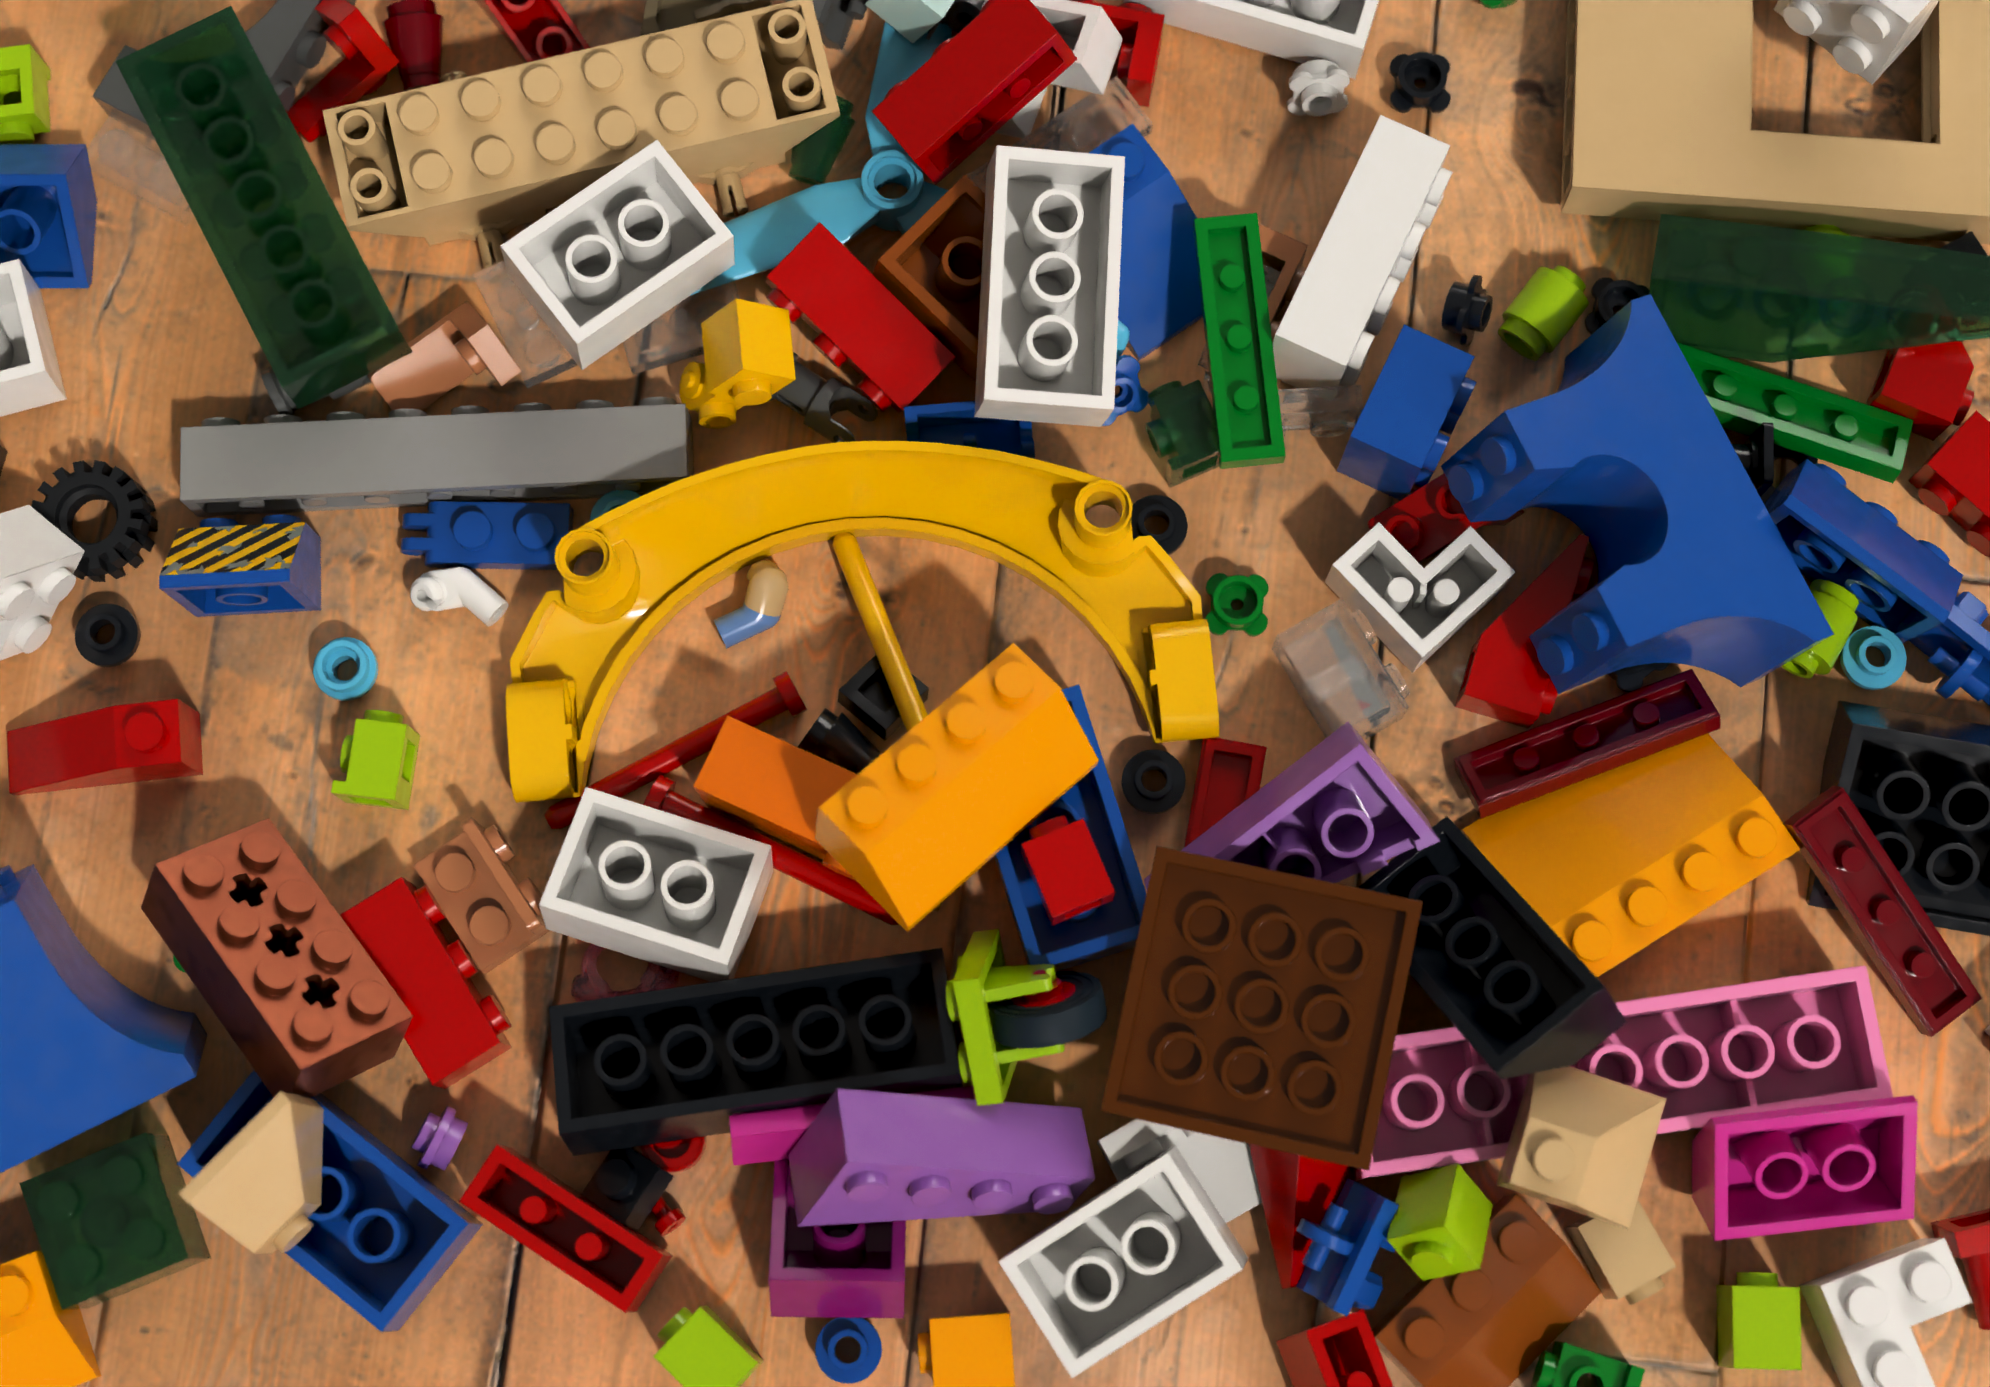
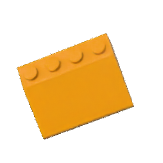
[1461,733,1801,977]

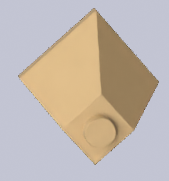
[1496,1066,1667,1229]
[178,1091,324,1254]

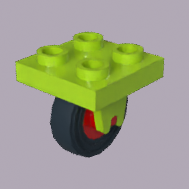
[946,929,1107,1106]

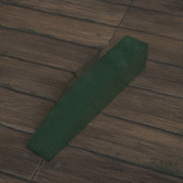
[1649,214,1990,363]

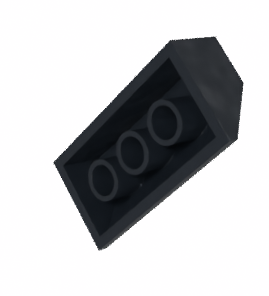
[1358,816,1627,1079]

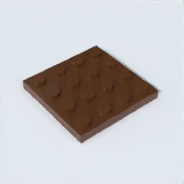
[1101,846,1423,1170]

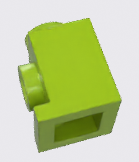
[0,44,51,144]
[331,710,420,810]

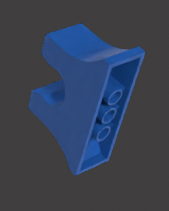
[1441,294,1834,694]
[0,864,207,1173]

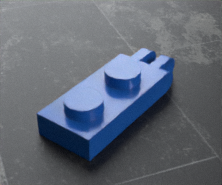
[400,501,574,570]

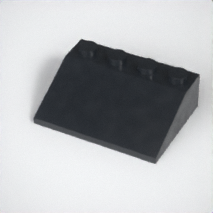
[1806,701,1990,936]

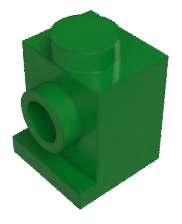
[1532,1341,1645,1387]

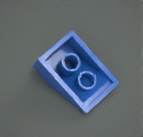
[1089,123,1203,361]

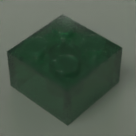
[19,1132,211,1310]

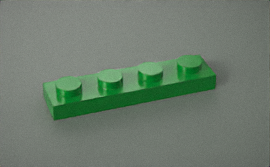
[1193,213,1286,469]
[1677,342,1914,483]

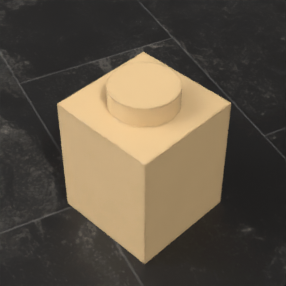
[1566,1199,1676,1305]

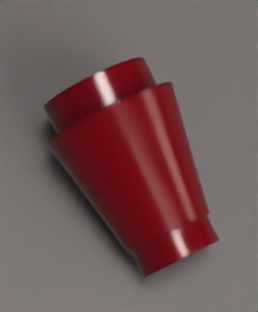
[383,0,444,91]

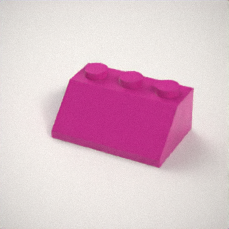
[1692,1095,1918,1241]

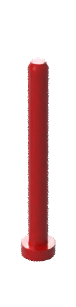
[544,671,807,829]
[643,775,900,925]

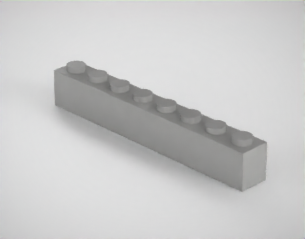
[180,397,694,517]

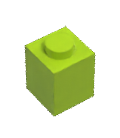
[1386,1163,1493,1281]
[1716,1272,1802,1370]
[653,1305,764,1387]

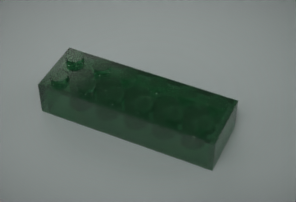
[115,6,412,409]

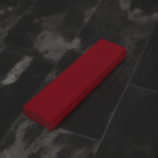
[1454,669,1720,819]
[1783,786,1982,1037]

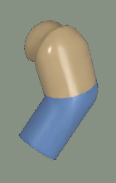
[713,560,788,648]

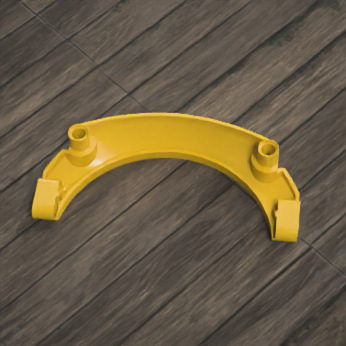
[505,441,1219,803]

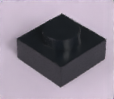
[838,655,929,741]
[581,1147,674,1232]

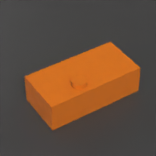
[693,715,944,912]

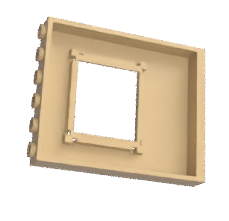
[1561,0,1990,244]

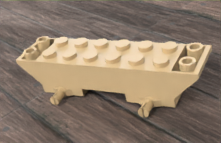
[322,0,840,274]

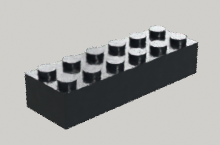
[549,948,963,1156]

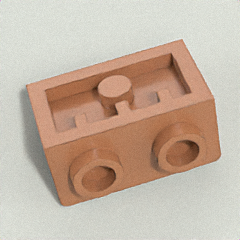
[413,817,550,974]

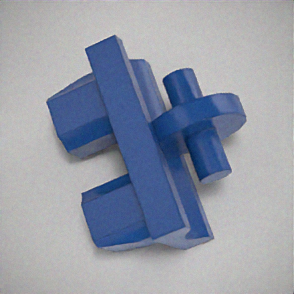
[1908,592,1990,706]
[1296,1178,1399,1316]

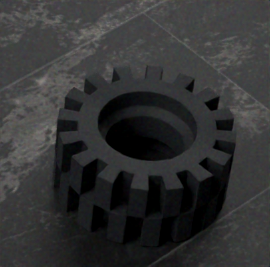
[31,460,158,582]

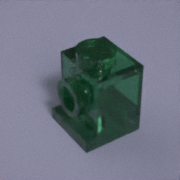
[1145,380,1220,488]

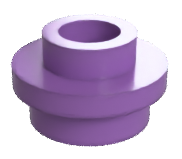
[411,1106,468,1171]

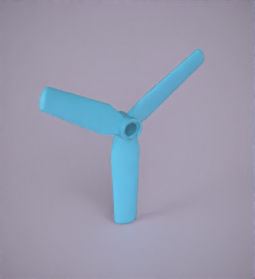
[690,22,1130,360]

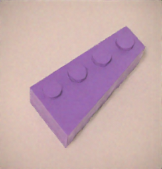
[1144,721,1440,891]
[788,1089,1095,1227]

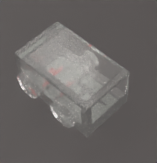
[1272,598,1410,740]

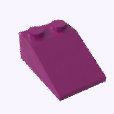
[768,1159,906,1318]

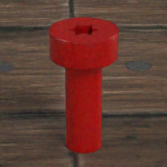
[652,1196,686,1236]

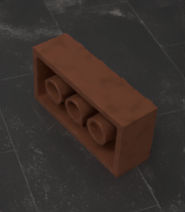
[141,818,413,1098]

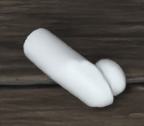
[410,567,509,627]

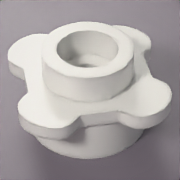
[1287,59,1350,116]

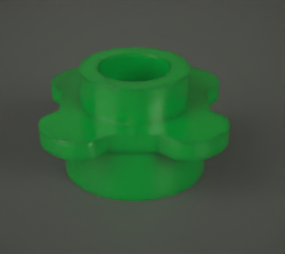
[1205,573,1269,637]

